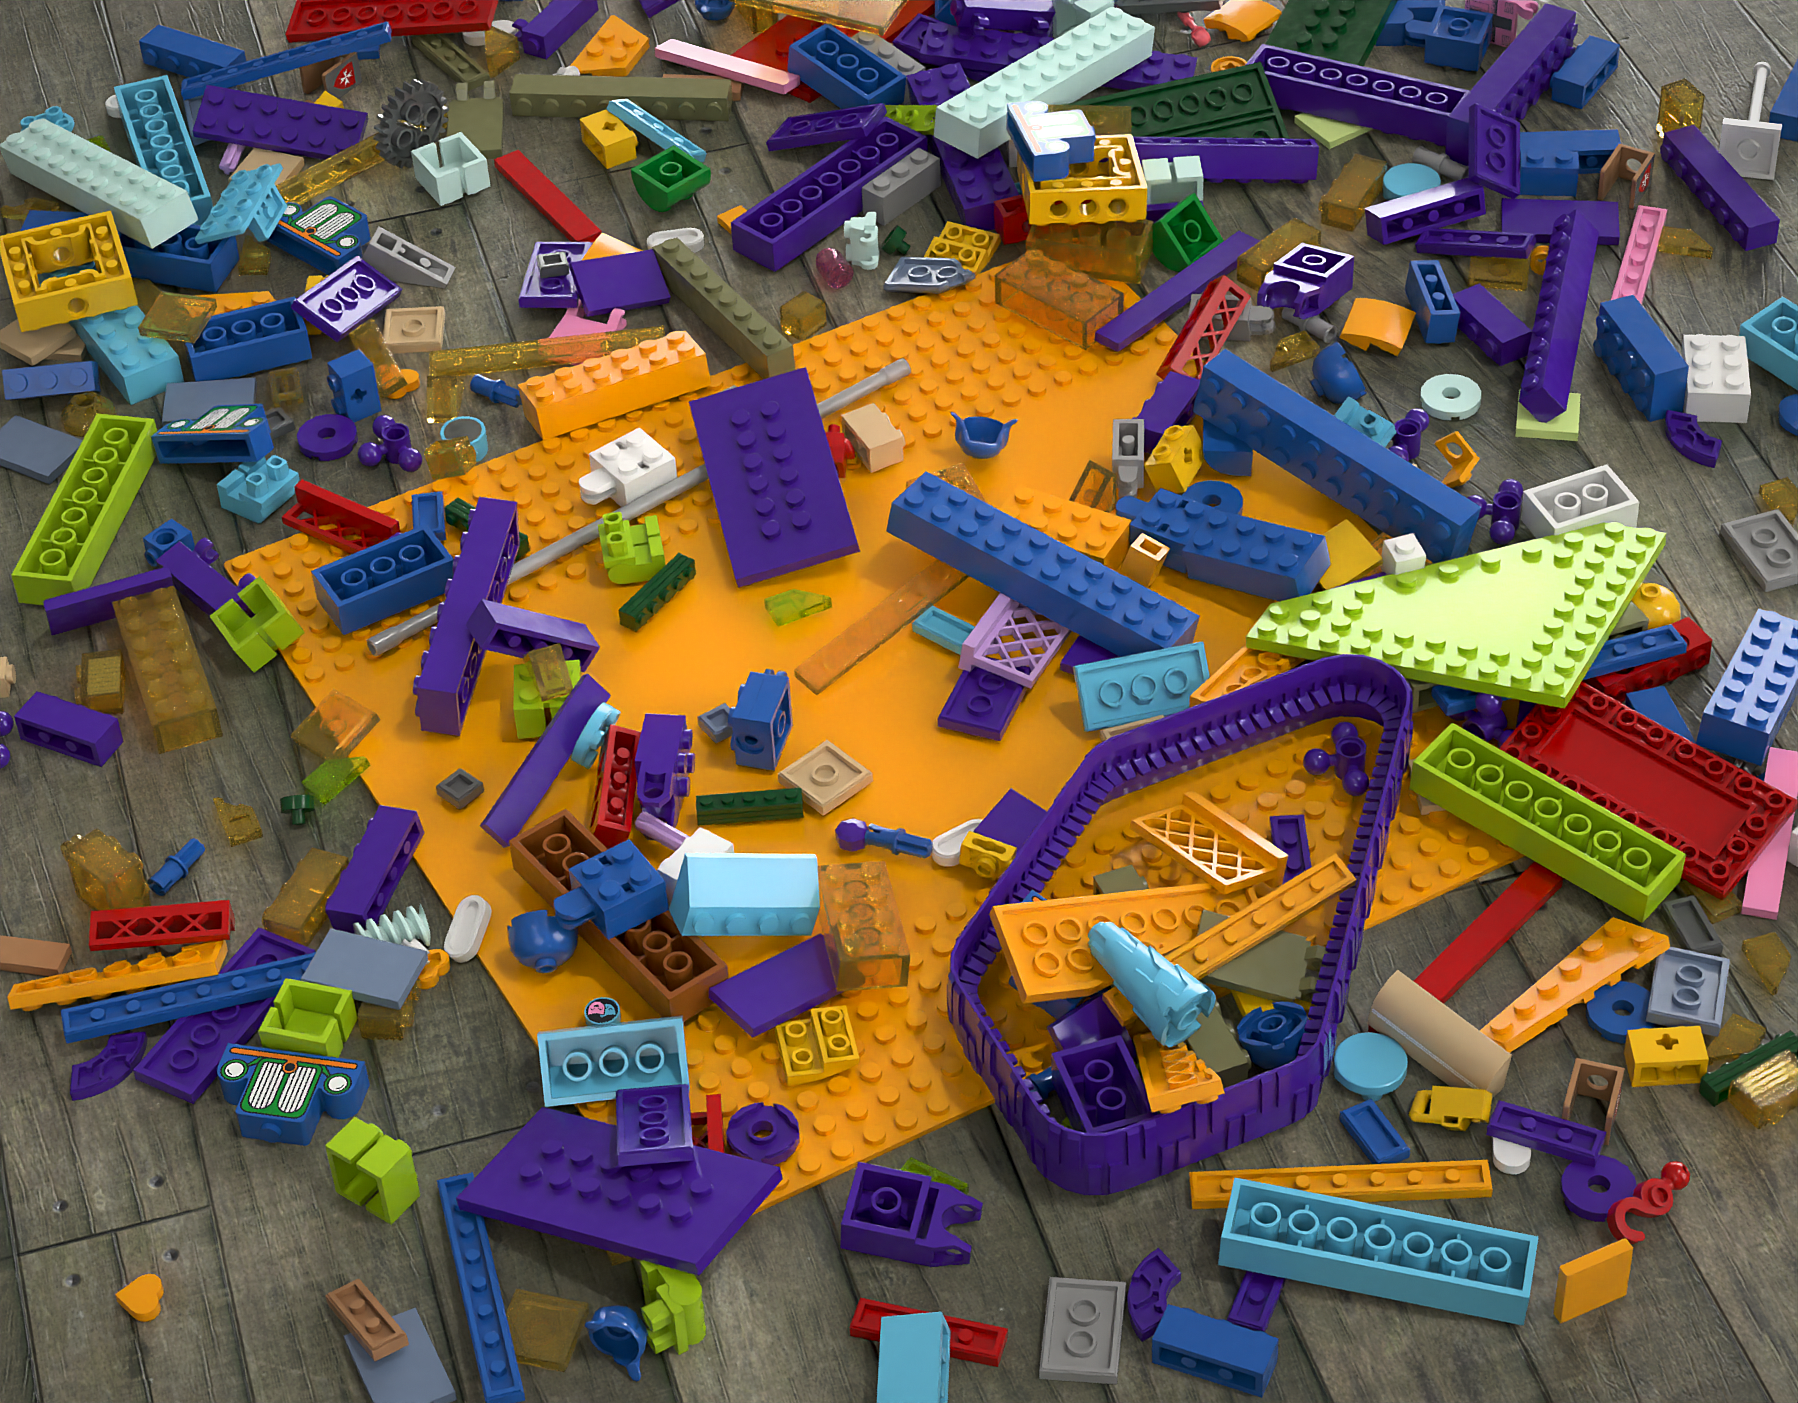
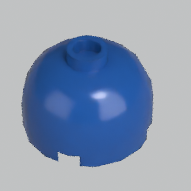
[1310,341,1367,404]
[507,910,578,973]
[1237,1001,1309,1070]

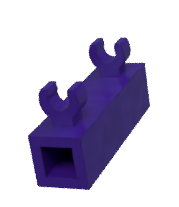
[512,0,598,60]
[950,0,1056,38]
[155,537,256,618]

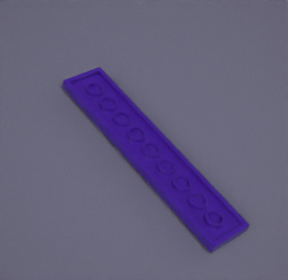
[919,22,1198,90]

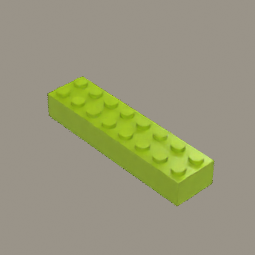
[11,413,157,605]
[1409,723,1686,923]

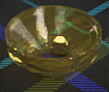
[61,391,117,437]

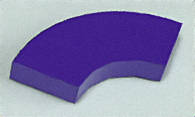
[1665,410,1722,468]
[70,1032,148,1101]
[1127,1248,1181,1342]

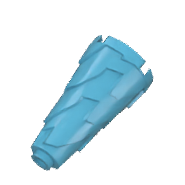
[1088,922,1216,1048]

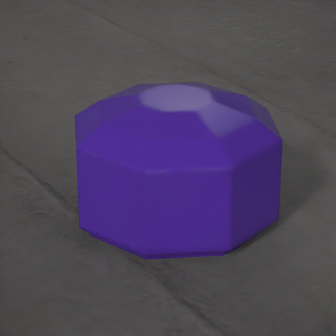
[835,818,869,852]

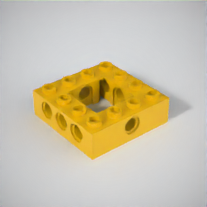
[1017,134,1147,226]
[0,210,138,332]

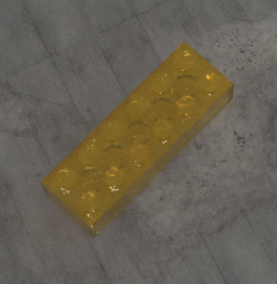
[112,585,223,754]

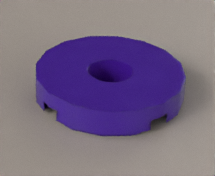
[297,414,358,461]
[726,1102,800,1165]
[1560,1155,1637,1222]

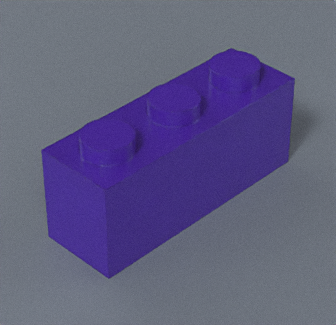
[1453,283,1532,366]
[1132,371,1200,454]
[14,691,124,767]

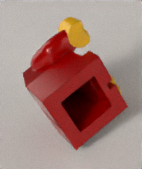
[825,424,858,478]

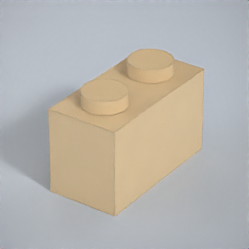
[841,403,906,473]

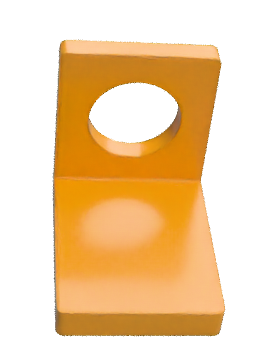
[1434,431,1480,488]

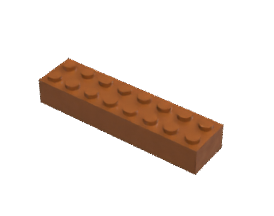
[509,809,729,1022]

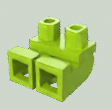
[598,512,666,584]
[640,1260,706,1355]

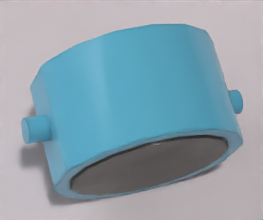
[440,416,488,465]

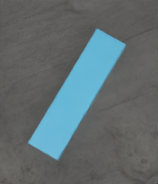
[606,99,707,162]

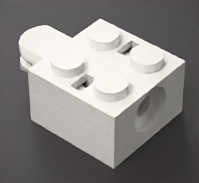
[579,428,677,507]

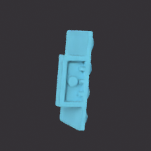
[195,163,288,244]

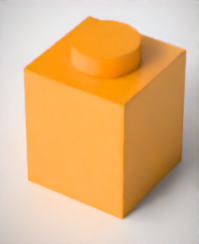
[1119,533,1170,588]

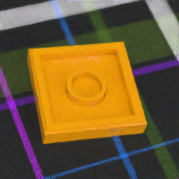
[1553,1238,1633,1324]

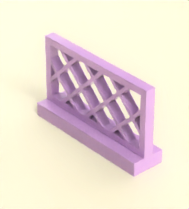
[958,593,1072,688]

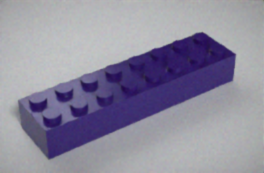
[1445,3,1578,166]
[1246,44,1470,146]
[906,62,1019,231]
[731,116,928,272]
[413,496,520,736]

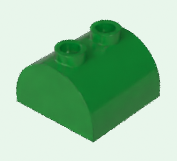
[631,145,711,212]
[1148,192,1224,272]

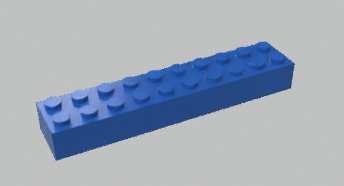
[1193,349,1481,564]
[886,471,1200,657]

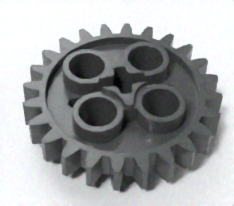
[373,79,449,168]

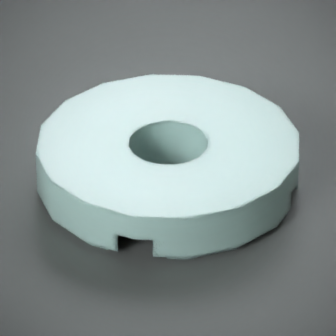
[1420,374,1481,421]

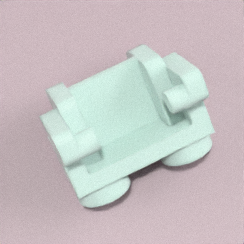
[844,212,880,270]

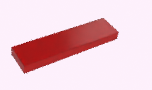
[849,1297,1008,1367]

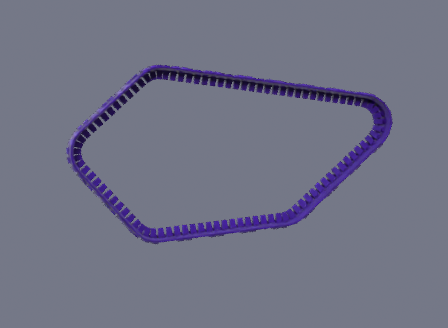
[947,654,1413,1196]

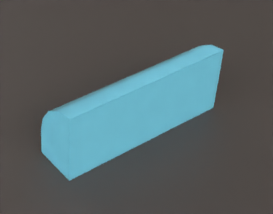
[877,1312,951,1403]

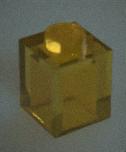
[779,291,827,342]
[424,436,477,480]

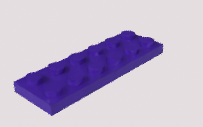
[192,85,369,165]
[133,927,316,1104]

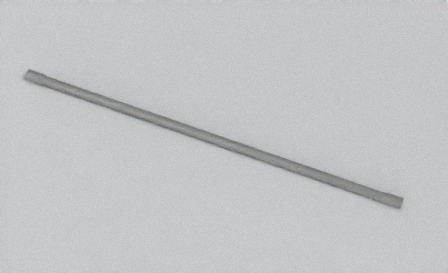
[367,358,911,656]

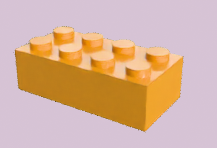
[999,485,1132,571]

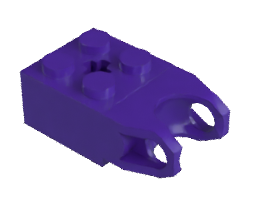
[1257,243,1354,320]
[635,713,695,840]
[840,1162,983,1267]

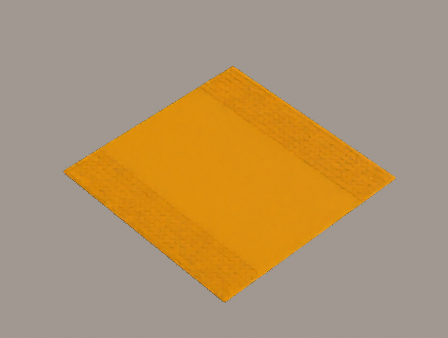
[224,237,1525,1216]

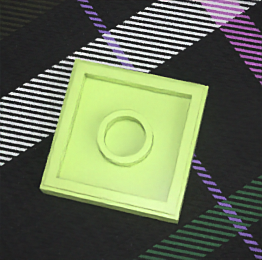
[1294,112,1373,149]
[1515,389,1581,441]

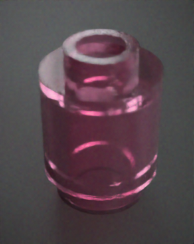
[816,248,854,289]

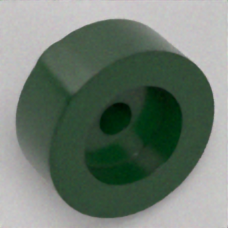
[880,225,911,255]
[280,795,315,825]

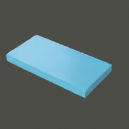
[1073,642,1210,732]

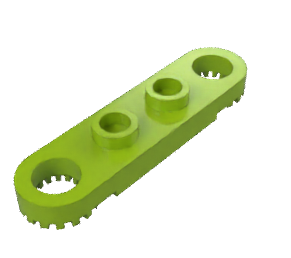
[884,105,937,136]

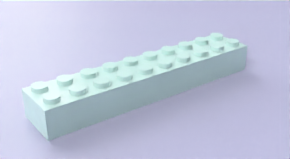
[934,7,1155,159]
[0,118,199,249]

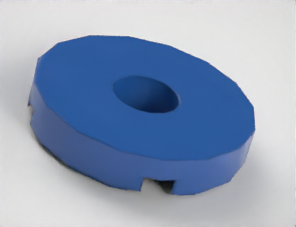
[1182,480,1243,515]
[1586,981,1657,1044]

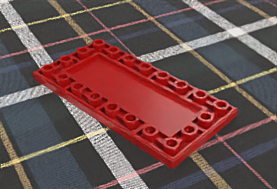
[1499,681,1798,901]

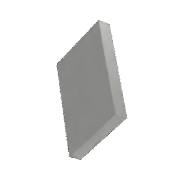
[1720,509,1798,592]
[1039,1277,1126,1384]

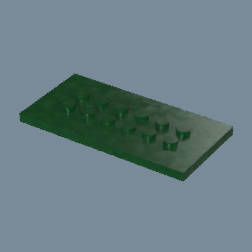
[1265,0,1398,67]
[1048,62,1290,182]

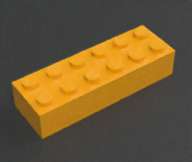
[518,331,712,440]

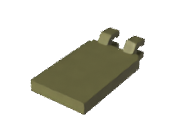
[447,81,504,159]
[1196,909,1329,1003]

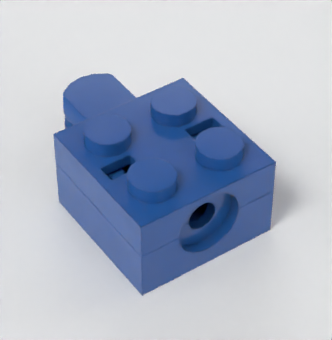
[1404,5,1493,71]
[1116,488,1216,574]
[728,669,793,771]
[554,839,669,940]

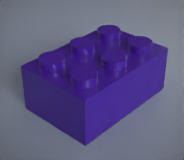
[1051,1035,1158,1133]

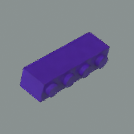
[1365,178,1486,245]
[466,599,600,673]
[325,805,424,934]

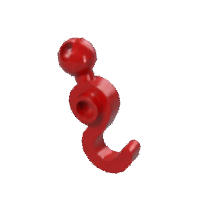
[1607,1161,1690,1244]

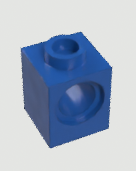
[143,519,195,568]

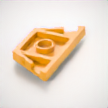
[570,15,650,77]

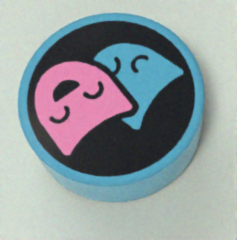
[584,997,621,1026]

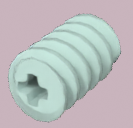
[353,904,431,946]

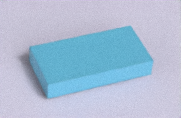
[912,605,975,655]

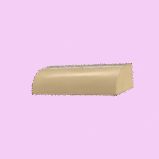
[1367,970,1512,1098]

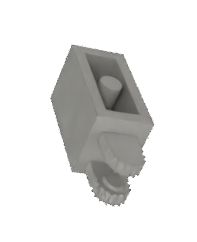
[1188,294,1276,341]
[1112,419,1144,499]

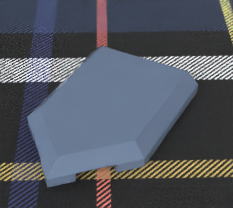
[883,257,975,294]

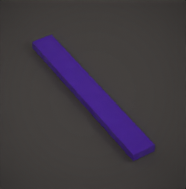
[1094,231,1262,352]

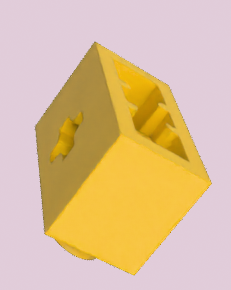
[580,110,638,169]
[1144,425,1205,493]
[1624,1026,1709,1087]

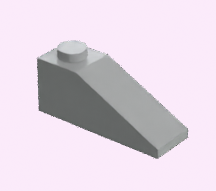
[362,226,456,288]

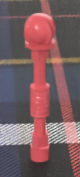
[1177,12,1211,48]

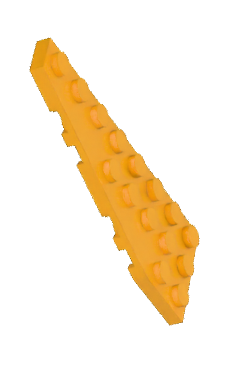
[989,883,1258,1004]

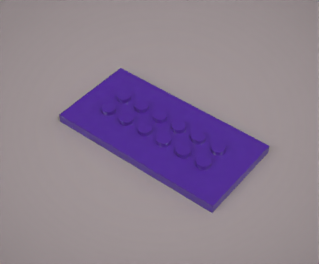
[689,367,860,588]
[456,1107,783,1276]

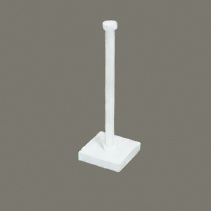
[1719,62,1782,180]

